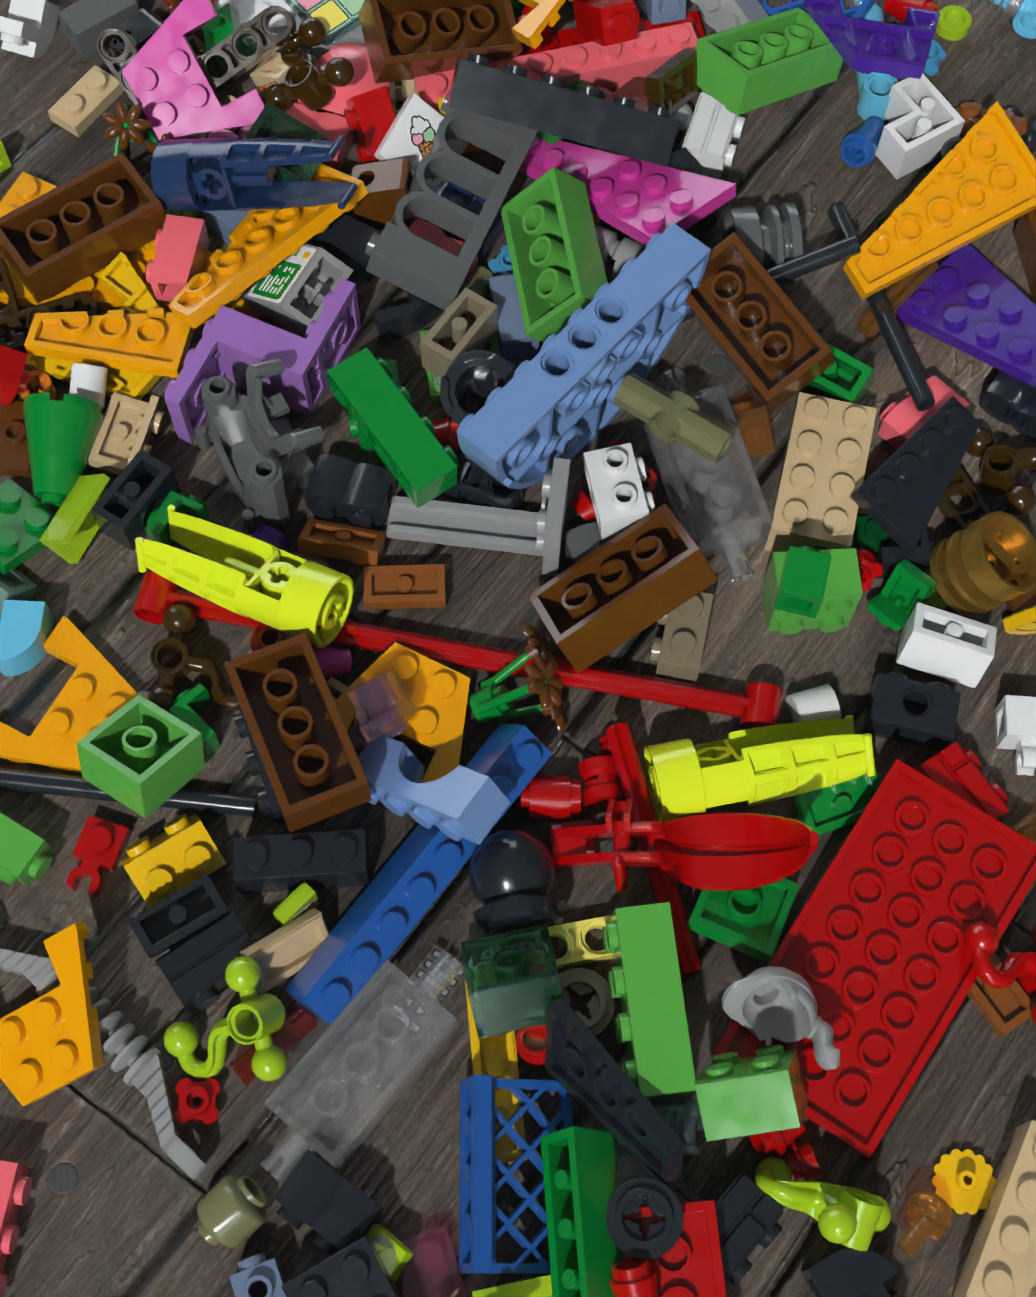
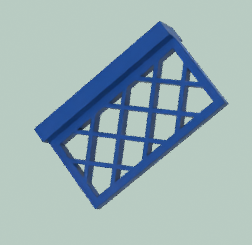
[459,1075,573,1274]

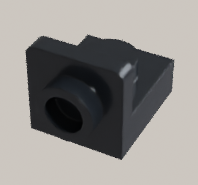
[875,527,935,579]

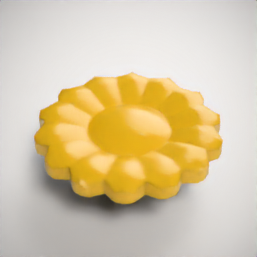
[931,1149,997,1215]

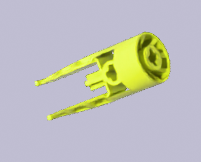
[135,505,354,648]
[644,715,876,822]

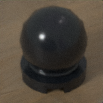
[440,350,517,425]
[469,829,563,937]

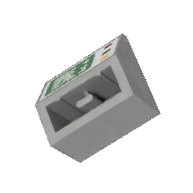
[241,244,354,338]

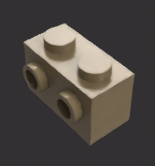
[420,287,498,379]
[650,592,714,684]

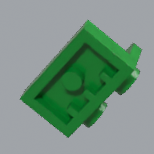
[793,767,880,835]

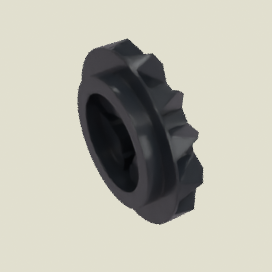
[606,1177,684,1259]

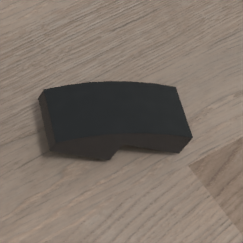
[374,292,445,345]

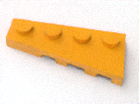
[24,308,195,378]

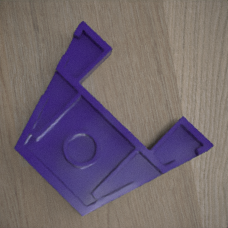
[803,0,940,79]

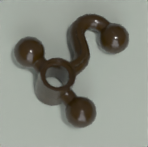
[264,17,354,113]
[966,427,1036,515]
[147,604,240,713]

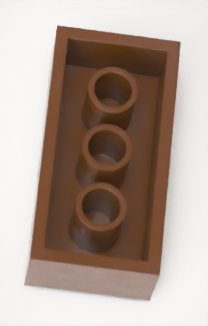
[358,0,523,83]
[0,152,166,303]
[685,232,835,413]
[528,504,718,673]
[224,632,371,832]

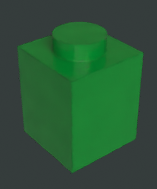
[774,546,832,618]

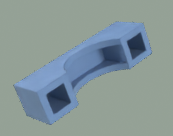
[358,733,511,845]

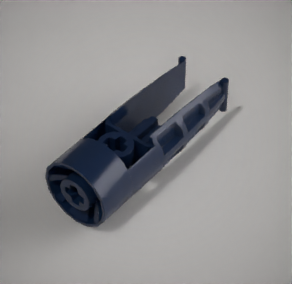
[151,135,358,211]

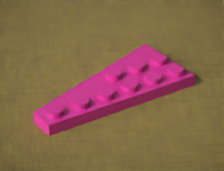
[505,136,736,246]

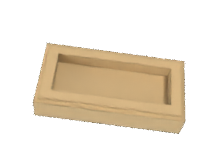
[240,908,329,994]

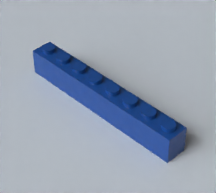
[284,723,552,1027]

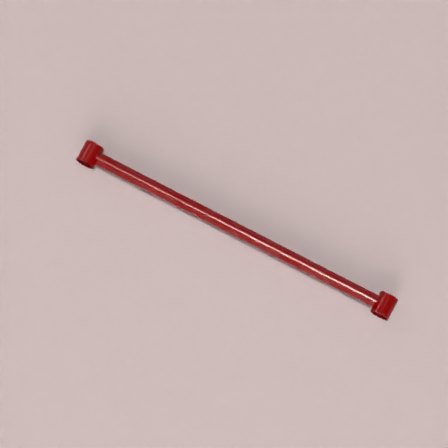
[133,572,783,730]

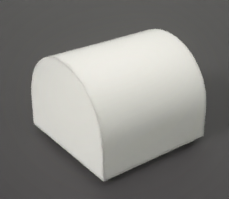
[69,363,108,409]
[785,684,841,722]

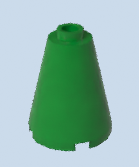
[23,393,104,508]

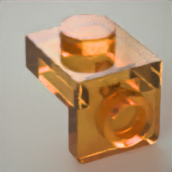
[719,400,775,461]

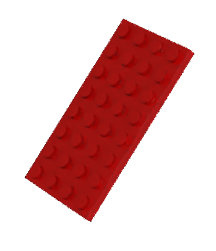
[711,759,1036,1159]

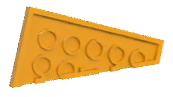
[843,101,1036,300]
[168,163,368,329]

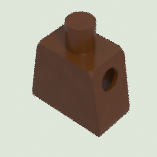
[351,158,419,230]

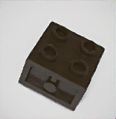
[604,49,698,114]

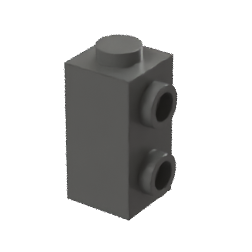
[58,0,143,60]

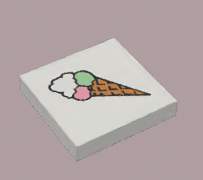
[373,93,468,192]

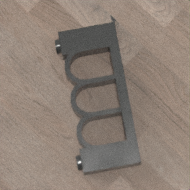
[365,90,538,310]

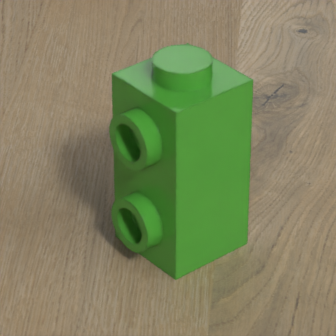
[0,813,55,888]

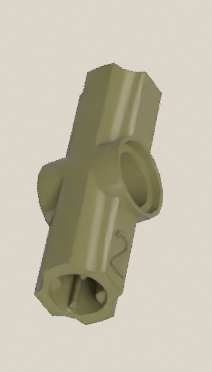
[614,373,735,464]

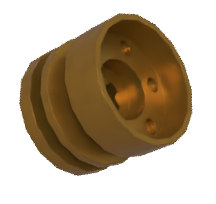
[929,511,1036,617]

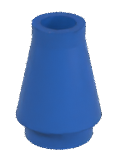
[841,117,885,168]

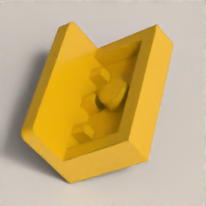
[121,814,227,908]

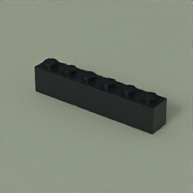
[446,53,680,167]

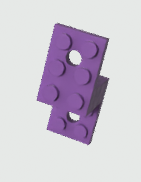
[164,278,361,444]

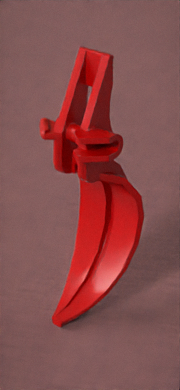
[552,799,818,893]

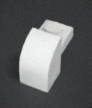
[0,0,60,58]

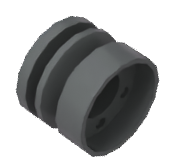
[723,203,804,284]

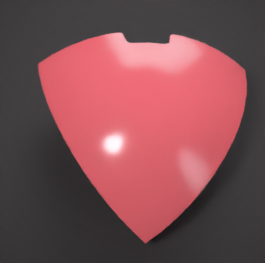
[293,42,390,115]

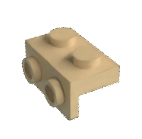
[88,392,164,475]

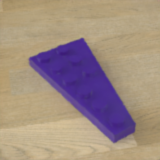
[897,244,1036,388]

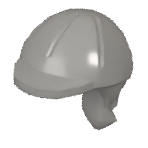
[722,966,841,1071]

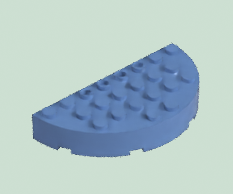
[457,223,711,489]

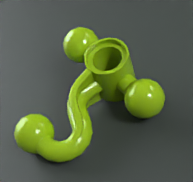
[163,956,288,1081]
[755,1156,892,1251]

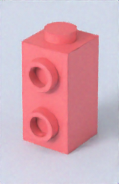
[146,214,210,301]

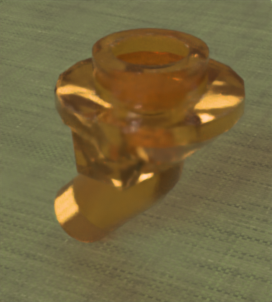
[897,1192,953,1258]

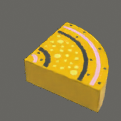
[1002,605,1036,635]

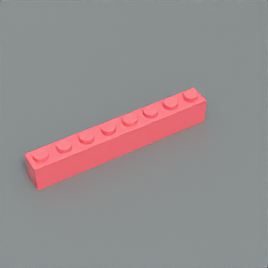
[414,22,698,112]

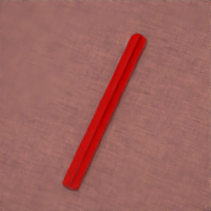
[606,722,700,975]

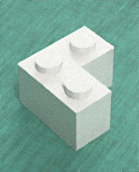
[875,73,965,180]

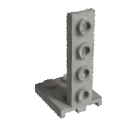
[386,457,571,576]

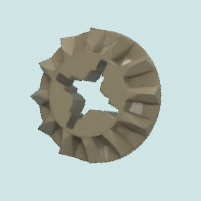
[543,968,615,1036]

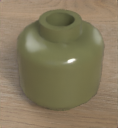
[197,1175,268,1248]

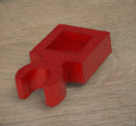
[67,815,132,898]

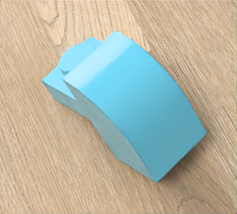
[0,600,55,676]

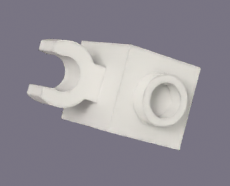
[995,695,1036,776]

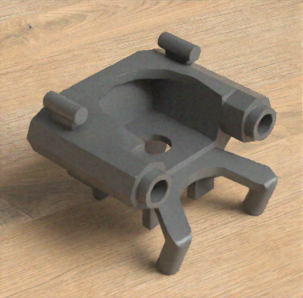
[195,358,324,534]

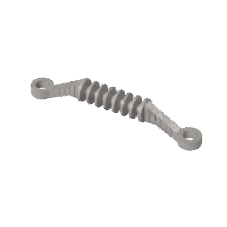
[0,948,207,1180]

